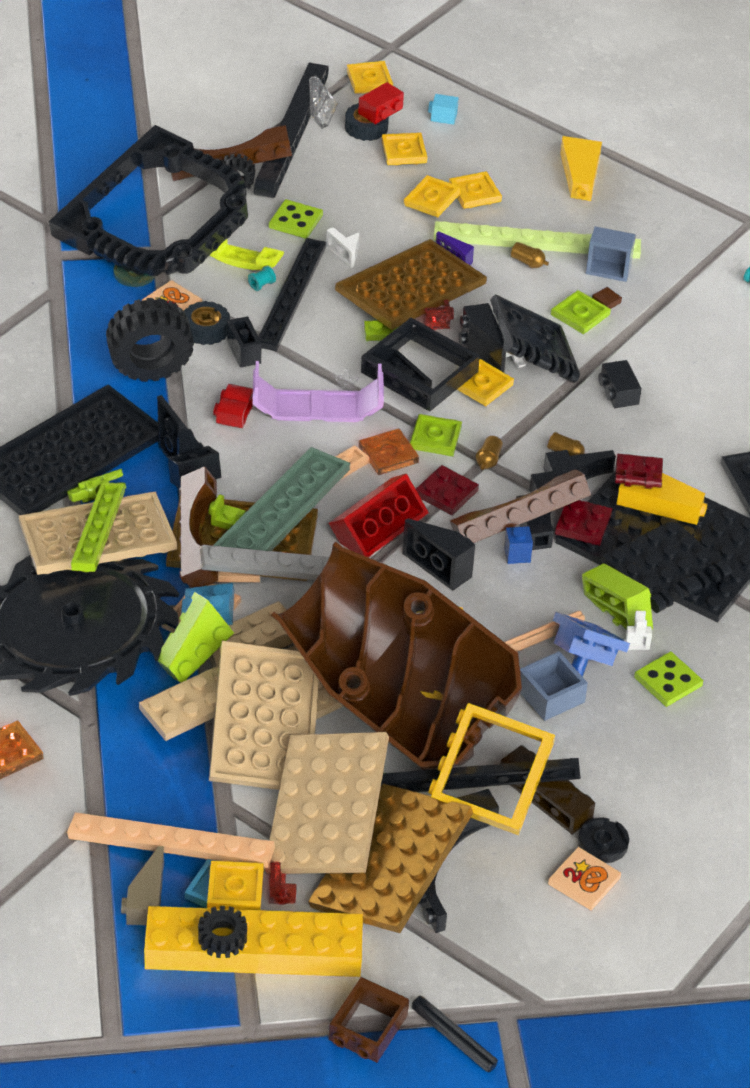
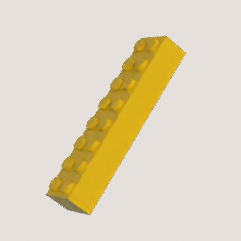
[144,906,363,977]

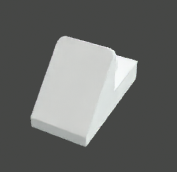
[326,227,359,268]

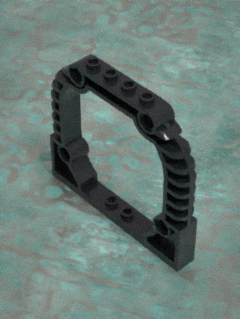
[49,125,248,276]

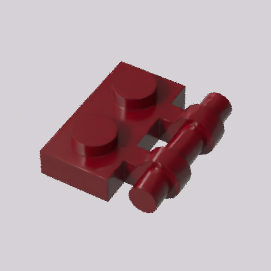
[615,453,663,489]

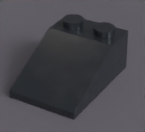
[458,303,506,372]
[157,395,204,459]
[402,518,475,591]

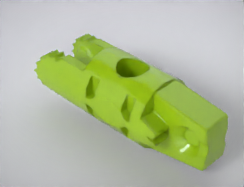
[67,469,126,503]

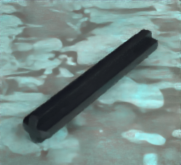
[412,995,498,1072]

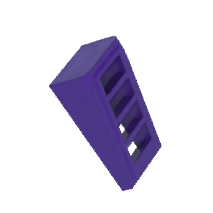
[436,231,474,265]

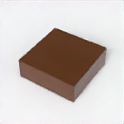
[592,287,622,309]

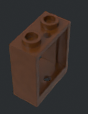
[329,977,409,1063]

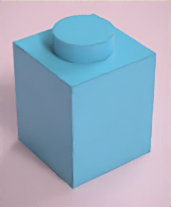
[428,94,459,125]

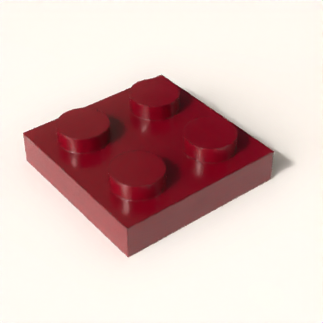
[416,465,479,516]
[555,500,612,546]

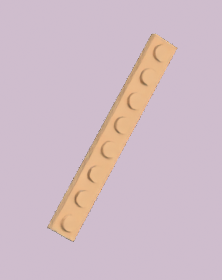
[67,812,275,868]

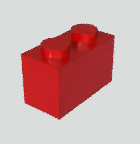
[358,82,404,124]

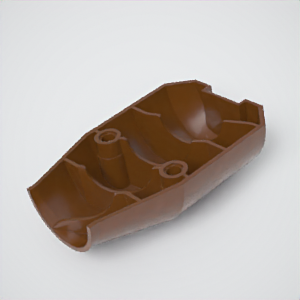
[271,541,522,770]

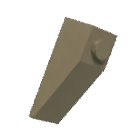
[121,846,164,925]

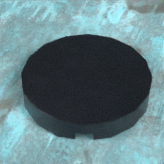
[577,817,630,863]

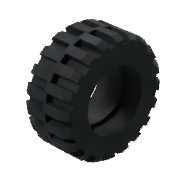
[106,298,194,382]

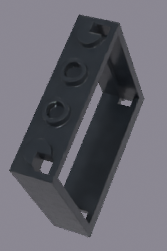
[361,317,480,412]

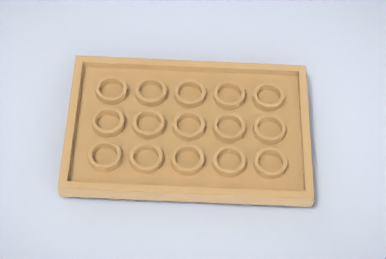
[19,491,177,575]
[209,641,319,790]
[264,732,389,874]

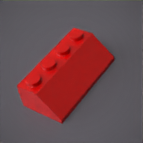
[328,473,429,557]

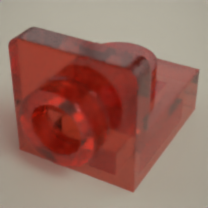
[423,299,454,330]
[269,862,297,905]

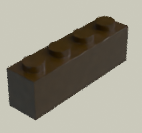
[500,745,596,835]

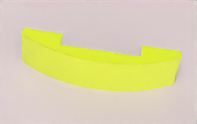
[210,239,284,270]

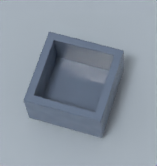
[586,226,636,282]
[520,651,588,721]

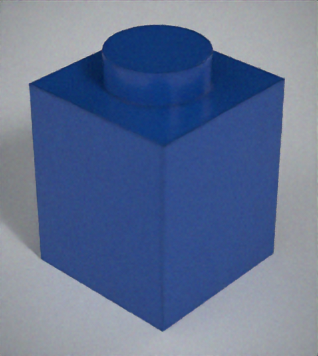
[504,526,533,564]

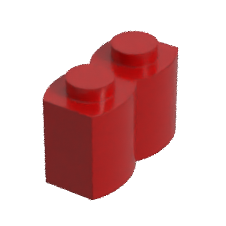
[213,384,253,428]

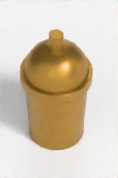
[511,242,549,269]
[547,432,585,456]
[476,436,503,470]

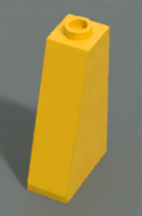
[560,136,602,201]
[617,473,707,525]

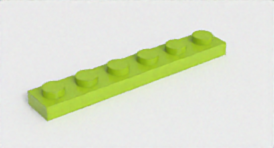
[71,483,125,572]

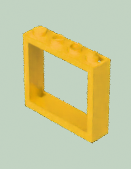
[428,703,555,836]

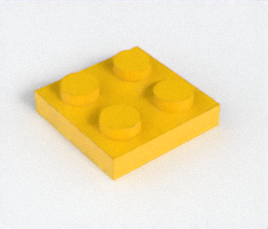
[347,61,393,94]
[382,132,427,165]
[449,171,502,209]
[404,175,461,218]
[457,359,514,406]
[207,861,264,910]

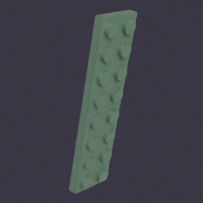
[213,447,350,551]

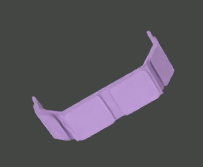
[253,361,384,422]

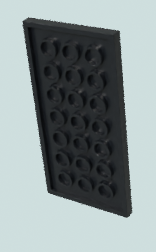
[0,384,158,515]

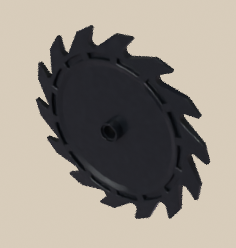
[0,555,179,696]

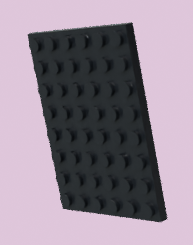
[555,471,750,623]

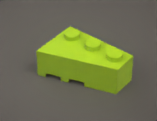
[582,563,653,630]
[158,592,234,683]

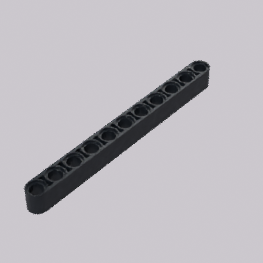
[254,62,329,198]

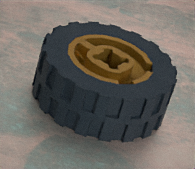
[345,103,389,141]
[184,301,230,345]

